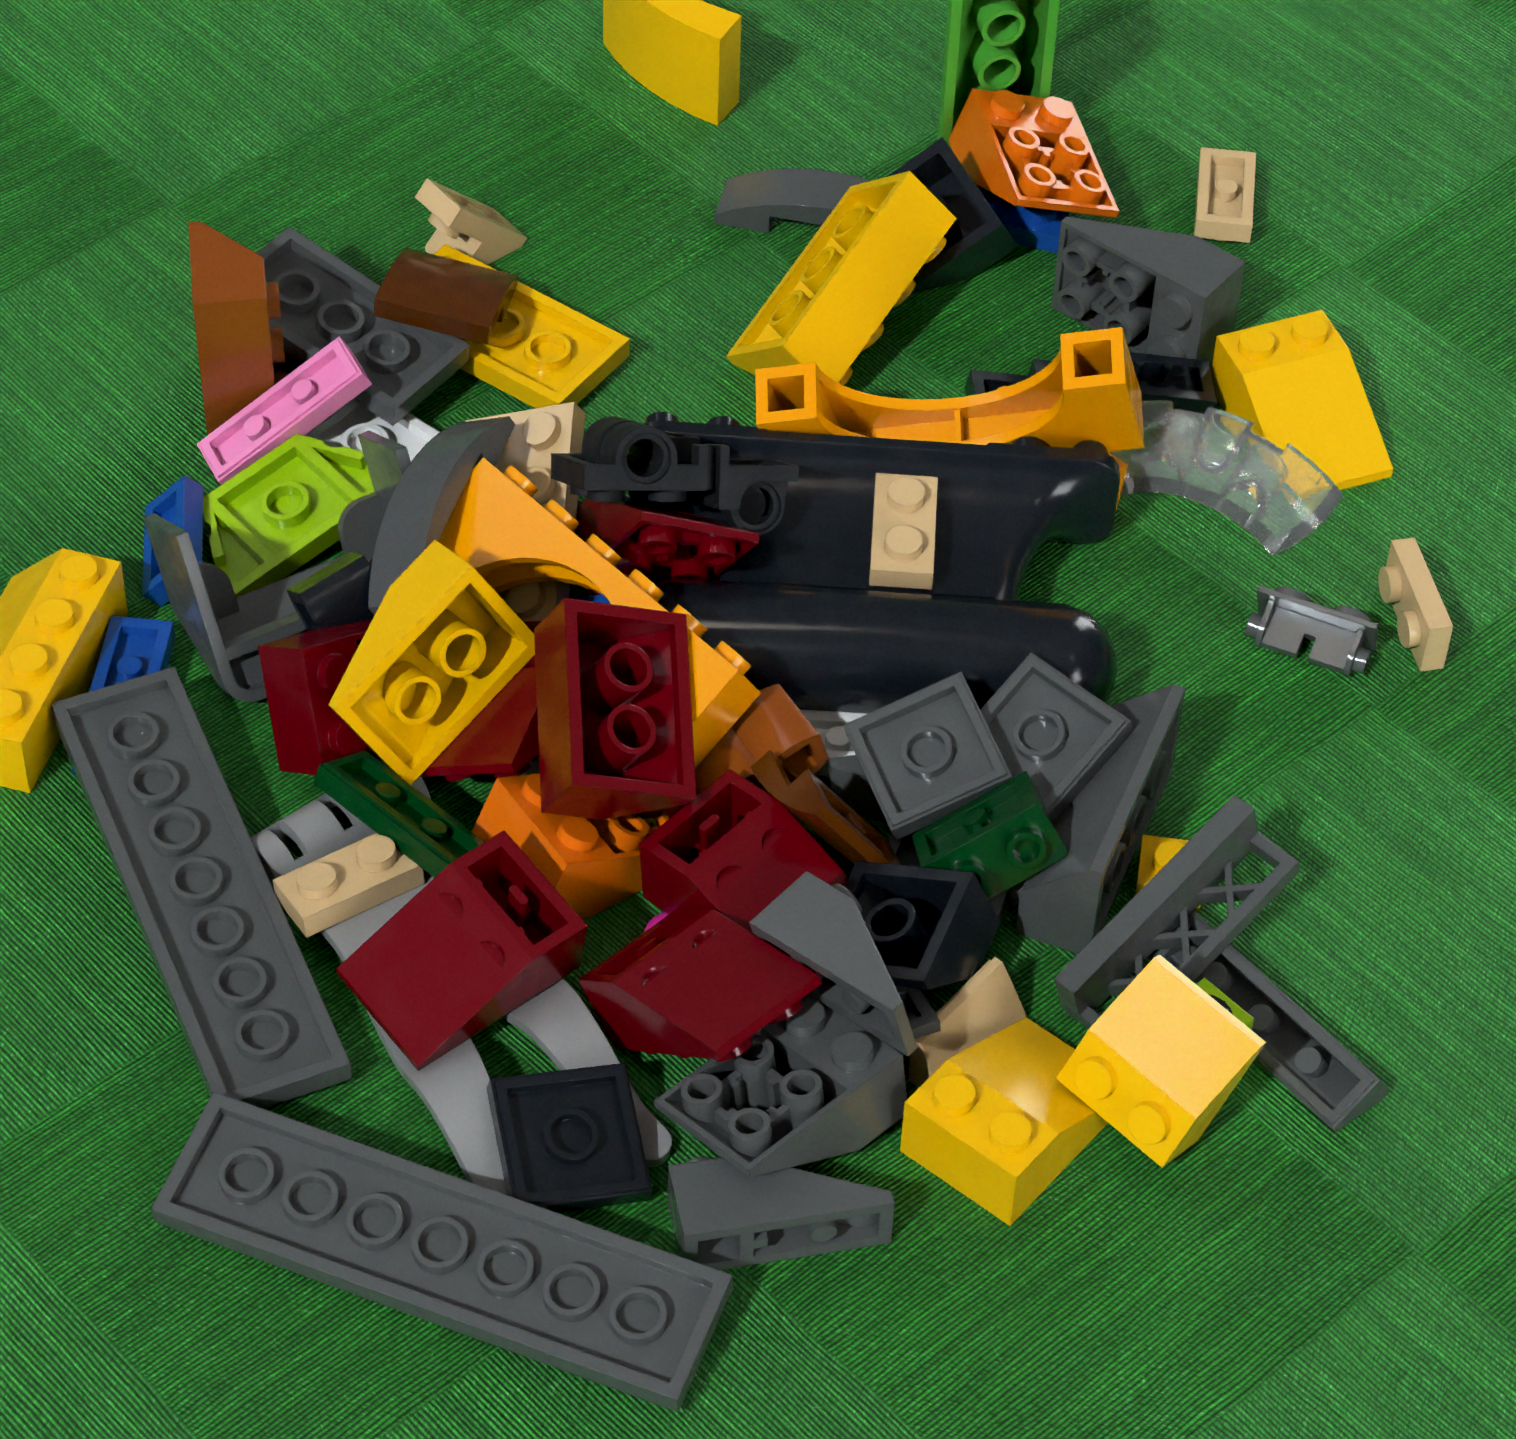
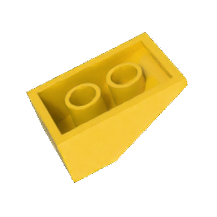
[1211,310,1393,505]
[328,539,535,785]
[900,1017,1108,1226]

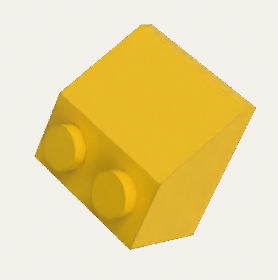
[1056,954,1266,1168]

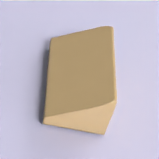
[908,957,1026,1087]

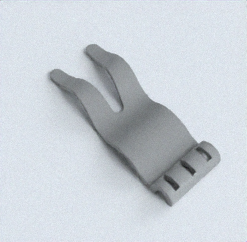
[250,760,672,1195]

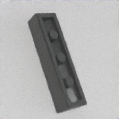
[1147,911,1390,1132]

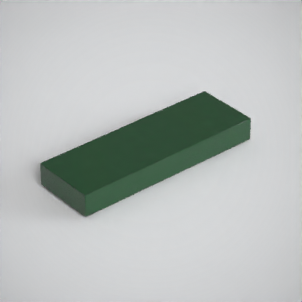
[313,750,484,878]

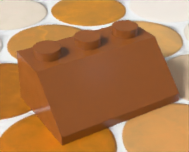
[188,222,286,436]

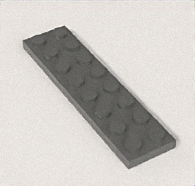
[51,667,352,1108]
[151,1092,733,1412]

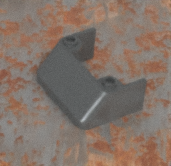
[143,431,411,702]

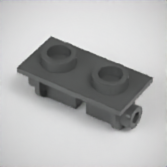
[1245,585,1378,676]

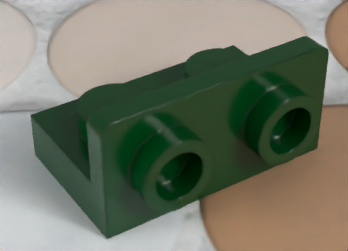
[912,770,1068,900]

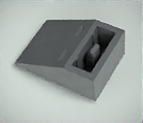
[1051,217,1245,368]
[654,994,907,1178]

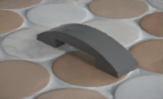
[714,169,871,233]
[368,416,515,615]

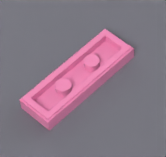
[197,336,372,485]

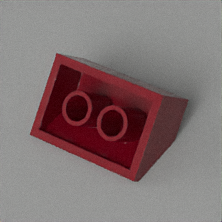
[534,598,697,820]

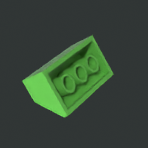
[937,0,1060,150]

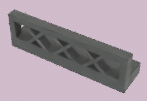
[1054,795,1300,1029]

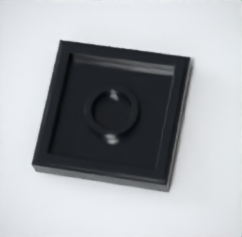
[486,1063,652,1213]

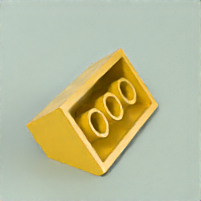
[725,171,957,385]
[0,548,128,793]

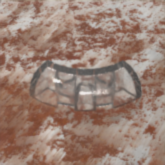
[1110,400,1344,556]

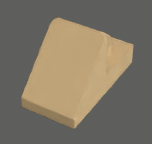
[415,178,527,265]

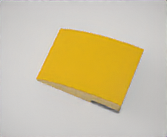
[603,0,742,126]

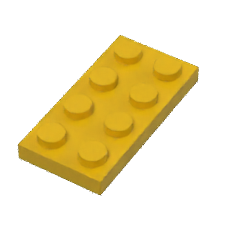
[434,244,630,408]

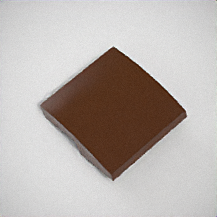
[373,248,518,345]
[751,750,900,867]

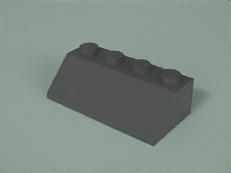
[1009,684,1186,954]

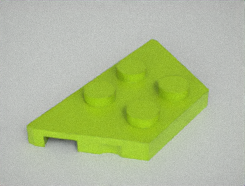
[203,433,375,597]

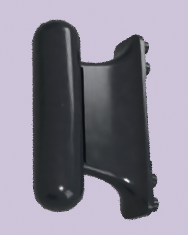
[628,412,1120,714]

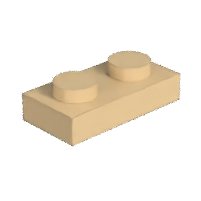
[1194,147,1256,243]
[869,473,938,590]
[1378,537,1453,672]
[273,833,425,938]

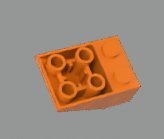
[948,88,1119,218]
[471,773,682,919]

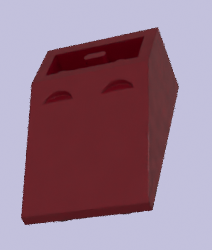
[570,499,759,596]
[258,619,381,775]
[419,620,542,781]
[639,769,848,933]
[336,830,588,1071]
[578,907,822,1062]

